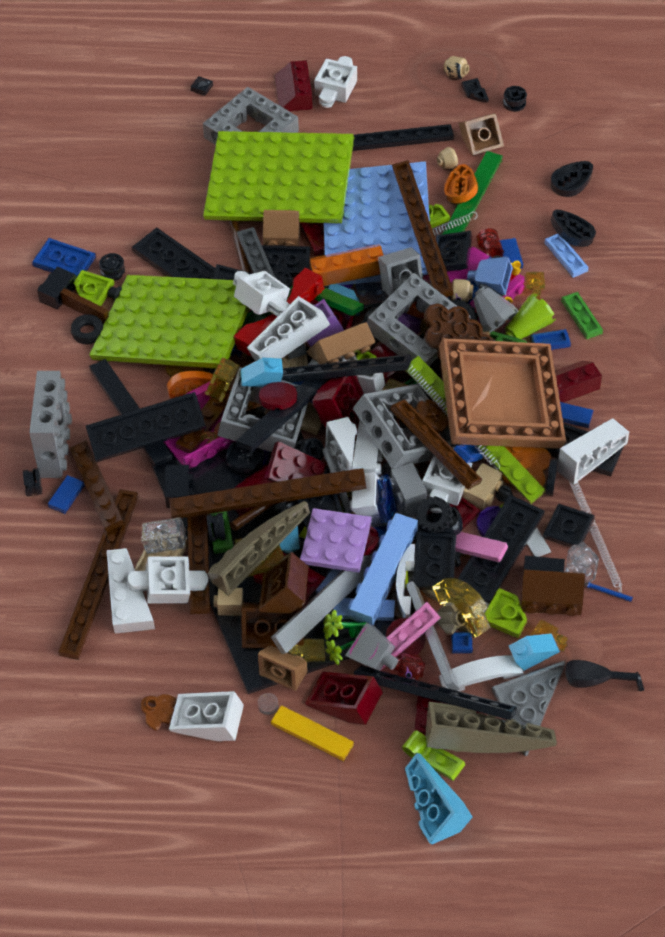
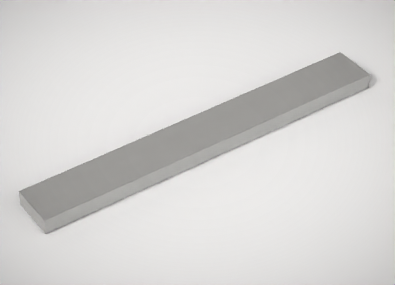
[271,553,373,654]

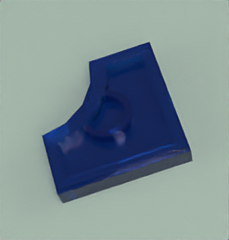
[377,474,397,523]

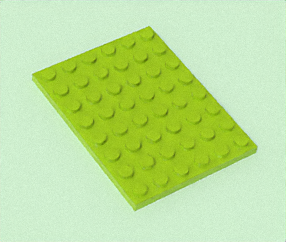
[203,131,354,223]
[89,275,250,369]

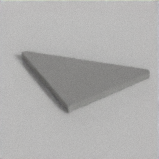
[492,661,565,756]

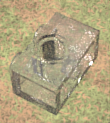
[141,518,186,554]
[565,542,599,586]

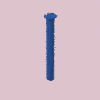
[587,581,633,602]

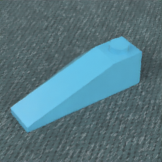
[405,753,473,844]

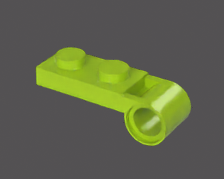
[402,730,465,781]

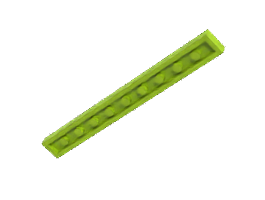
[405,355,545,504]

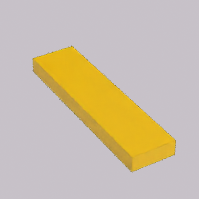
[271,705,354,762]

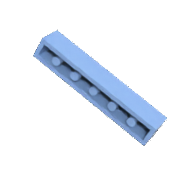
[348,513,418,626]

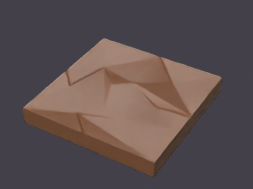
[439,338,566,448]

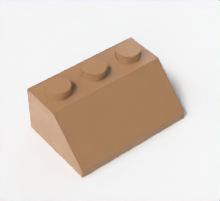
[307,322,375,364]

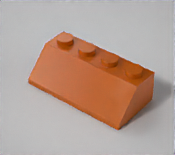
[310,244,383,286]

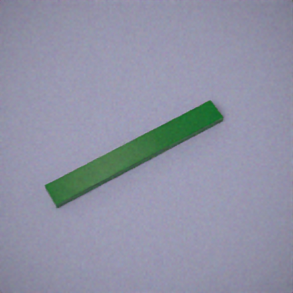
[442,151,503,235]

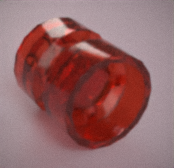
[476,228,504,257]

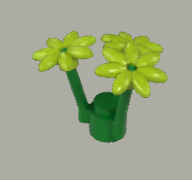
[323,610,366,665]

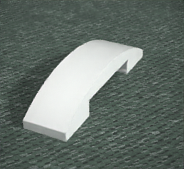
[396,544,415,618]
[439,655,523,691]

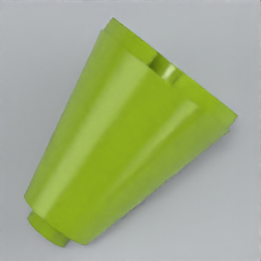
[505,293,556,339]

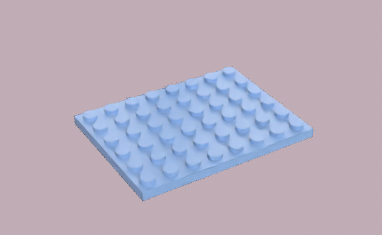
[324,162,430,285]

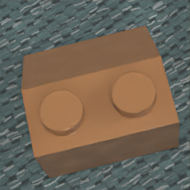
[458,113,504,155]
[263,210,300,246]
[258,645,307,691]

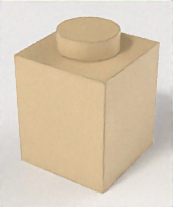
[214,588,243,616]

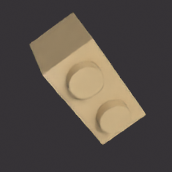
[463,463,503,510]

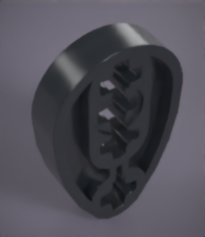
[550,161,593,197]
[551,209,596,247]

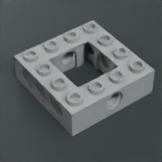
[203,87,299,145]
[367,273,471,366]
[217,367,308,452]
[29,371,72,478]
[353,384,457,469]

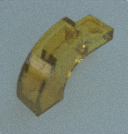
[432,578,491,638]

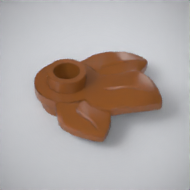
[140,694,177,731]

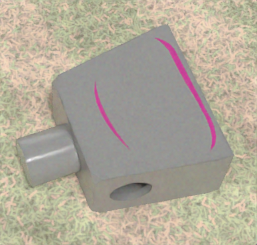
[345,622,399,671]

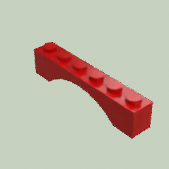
[234,268,325,357]

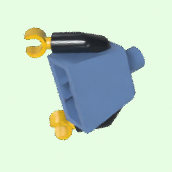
[467,255,521,303]

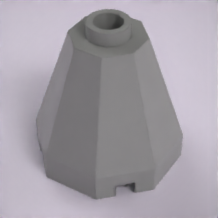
[473,287,519,333]

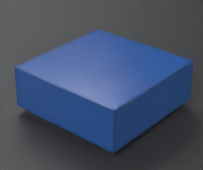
[451,632,473,654]

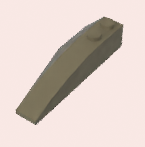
[208,501,310,596]
[425,702,557,753]

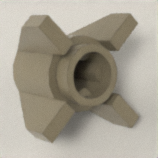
[437,601,472,634]

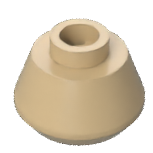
[437,147,458,170]

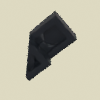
[461,78,489,102]

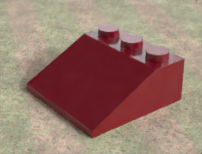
[312,376,364,439]

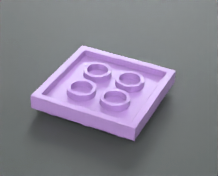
[300,508,372,573]

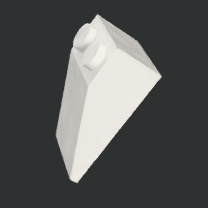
[325,417,357,472]
[169,691,244,741]

